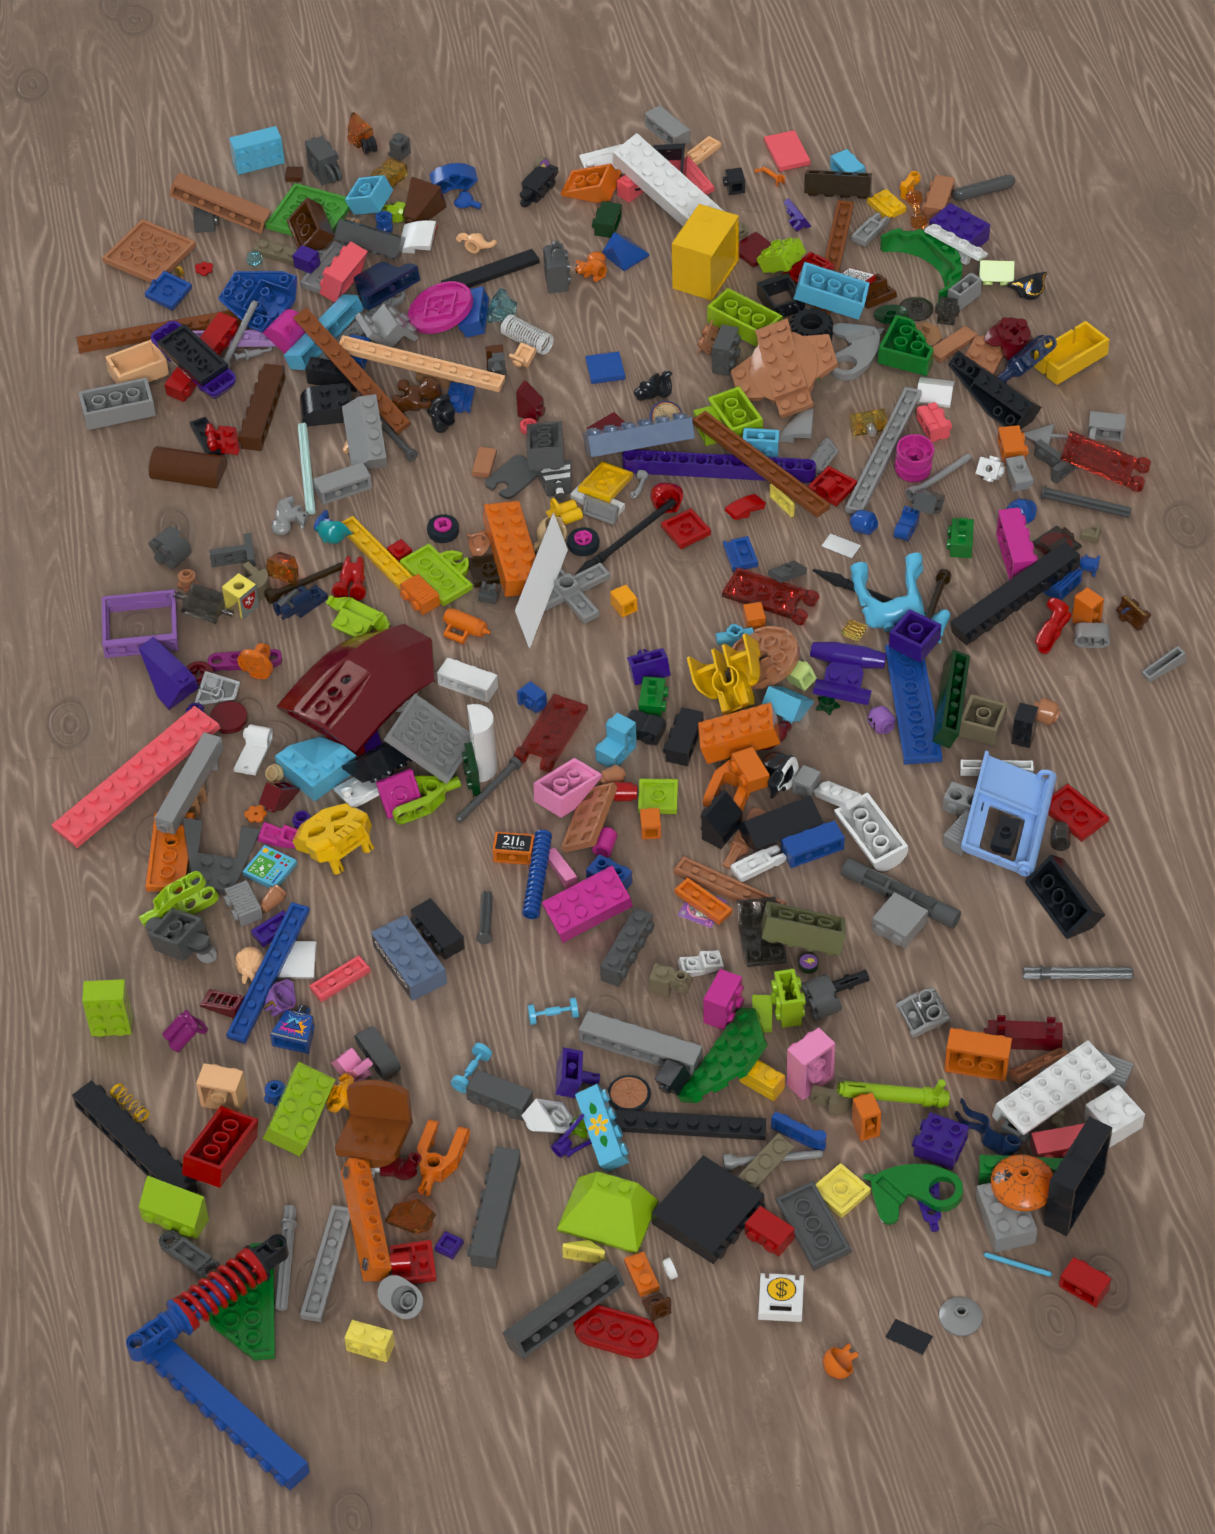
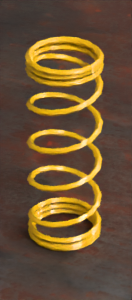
[110,1083,149,1123]

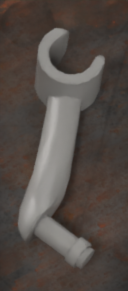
[630,470,648,499]

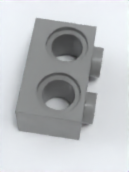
[942,781,983,816]

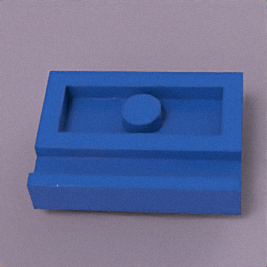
[448,382,476,413]
[723,536,758,572]

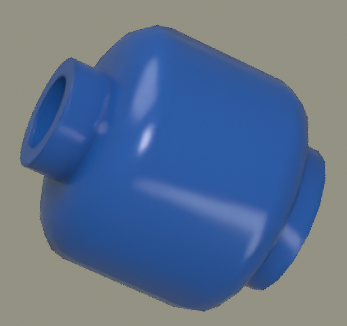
[850,510,878,535]

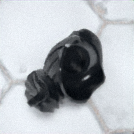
[634,370,673,401]
[427,395,455,433]

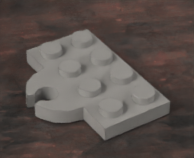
[300,241,347,293]

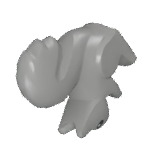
[271,496,308,535]

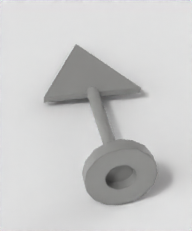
[1024,424,1099,452]

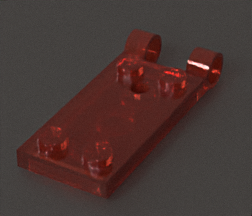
[1060,430,1151,492]
[722,567,820,626]
[514,694,588,773]

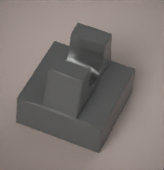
[478,581,501,604]

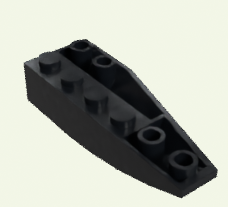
[948,350,1042,430]

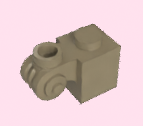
[649,963,693,998]

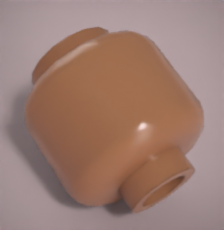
[1033,698,1061,725]

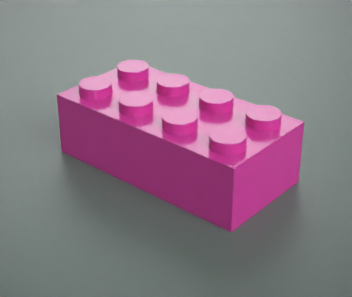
[996,508,1038,580]
[542,866,633,943]

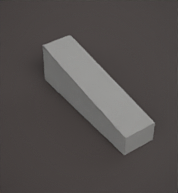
[1142,646,1186,683]

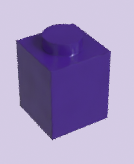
[292,245,321,274]

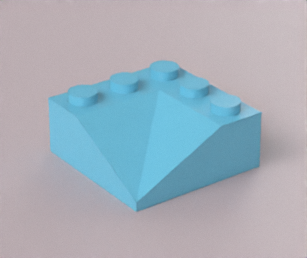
[275,737,356,802]

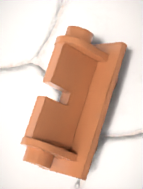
[697,320,720,354]

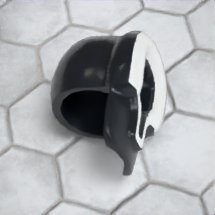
[761,752,799,799]

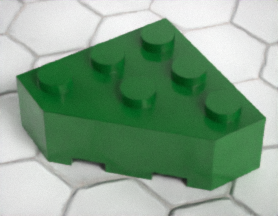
[878,315,934,376]

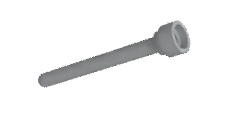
[222,300,258,369]
[905,454,972,501]
[722,1150,823,1171]

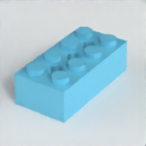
[794,262,869,320]

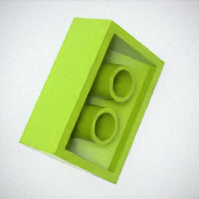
[708,386,763,438]
[139,1176,209,1239]

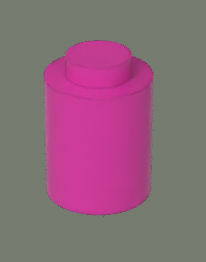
[592,827,617,857]

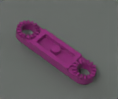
[207,649,282,671]

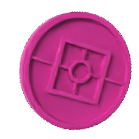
[408,281,474,334]

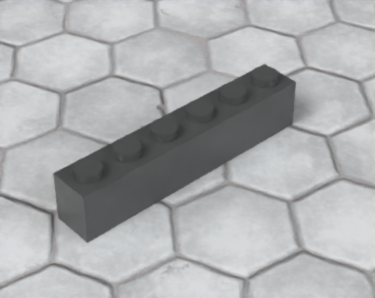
[467,1147,521,1269]
[502,1260,625,1359]

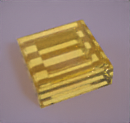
[842,619,867,642]

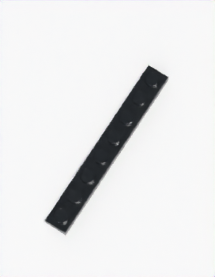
[614,1109,766,1140]

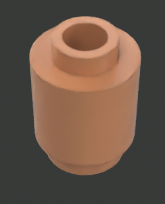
[597,764,626,785]

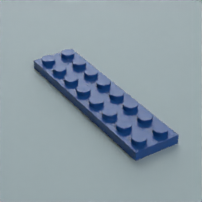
[885,645,942,765]

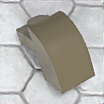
[242,561,270,601]
[810,1076,858,1115]

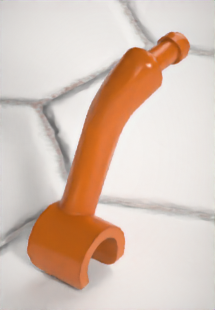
[754,166,785,186]

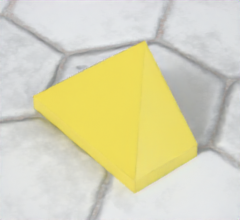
[770,484,796,517]
[562,1240,606,1264]

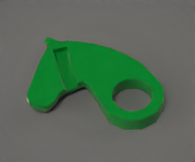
[863,1164,963,1225]

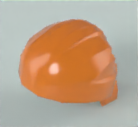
[822,1343,859,1379]

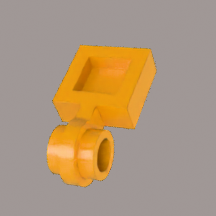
[899,171,921,200]

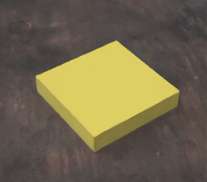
[815,1163,871,1218]

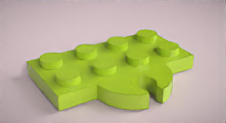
[400,543,473,606]

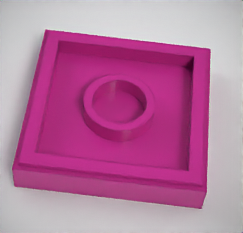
[375,768,421,819]

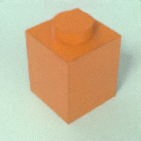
[743,602,766,632]
[640,808,661,839]

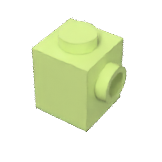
[786,660,817,691]

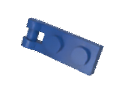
[771,1111,826,1151]

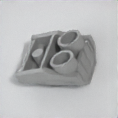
[896,987,952,1038]

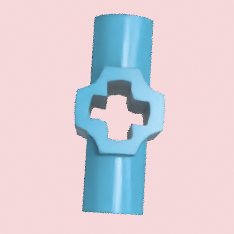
[715,624,754,647]

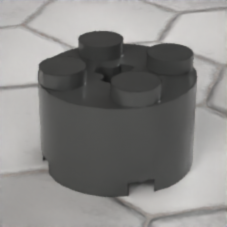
[148,526,192,570]
[801,974,842,1021]

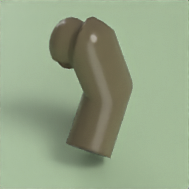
[1051,1107,1067,1129]

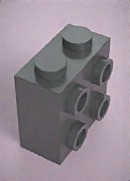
[712,324,741,376]

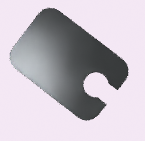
[485,455,538,499]

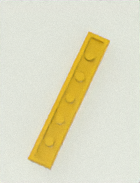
[342,516,413,590]

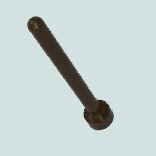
[264,562,343,604]
[925,569,952,620]

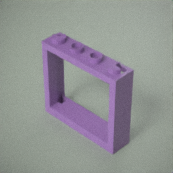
[102,589,179,658]

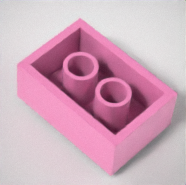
[786,1028,835,1100]

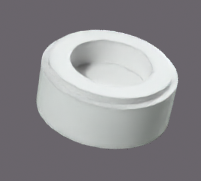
[662,1257,678,1280]

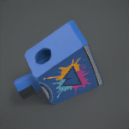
[270,1005,315,1054]

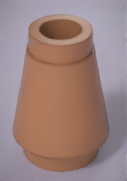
[259,884,287,914]

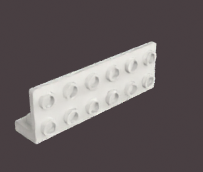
[992,1040,1115,1135]

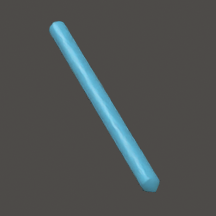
[983,1252,1053,1277]

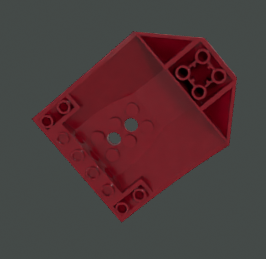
[276,624,435,755]

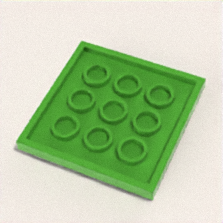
[265,183,350,236]

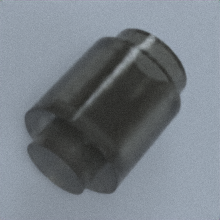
[1051,822,1071,851]

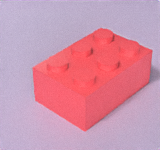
[319,241,368,303]

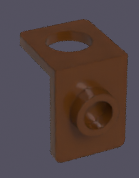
[642,1293,672,1321]

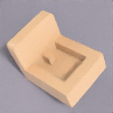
[509,342,537,369]

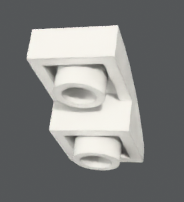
[678,950,724,977]

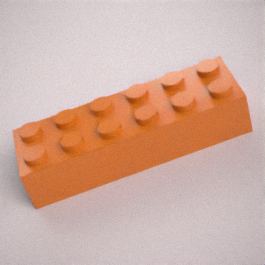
[483,501,536,597]

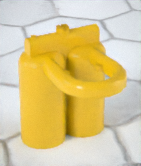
[545,498,583,525]

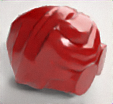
[650,482,683,513]

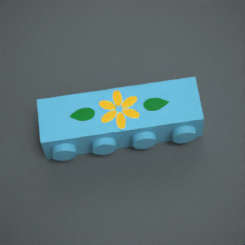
[575,1084,629,1173]

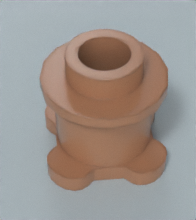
[177,569,199,593]

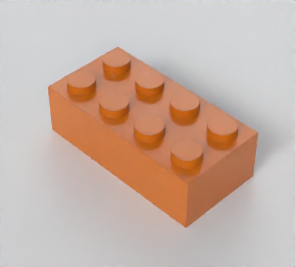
[698,702,781,764]

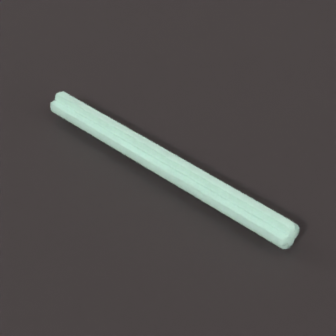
[298,423,316,515]

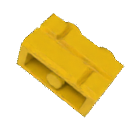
[739,1060,785,1101]

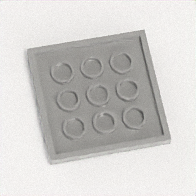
[384,694,470,784]

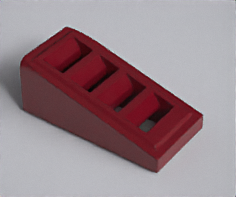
[200,989,244,1019]

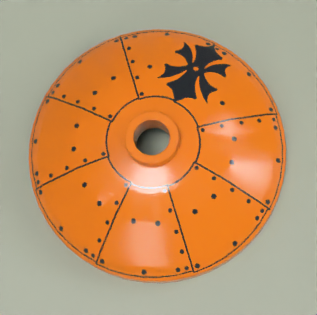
[991,1154,1053,1211]

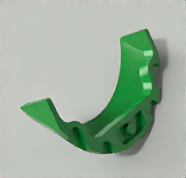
[880,228,963,307]

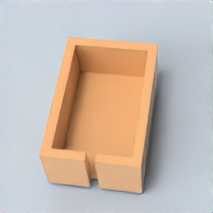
[105,340,169,384]

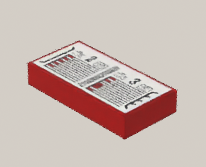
[841,268,876,284]

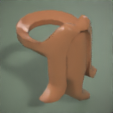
[466,530,490,557]

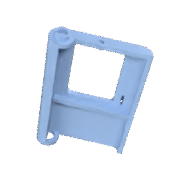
[961,750,1057,877]

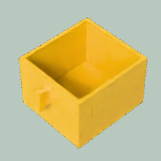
[672,204,739,301]

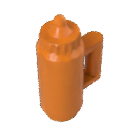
[443,608,491,644]

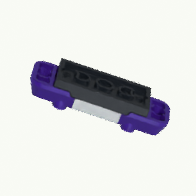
[151,321,236,399]

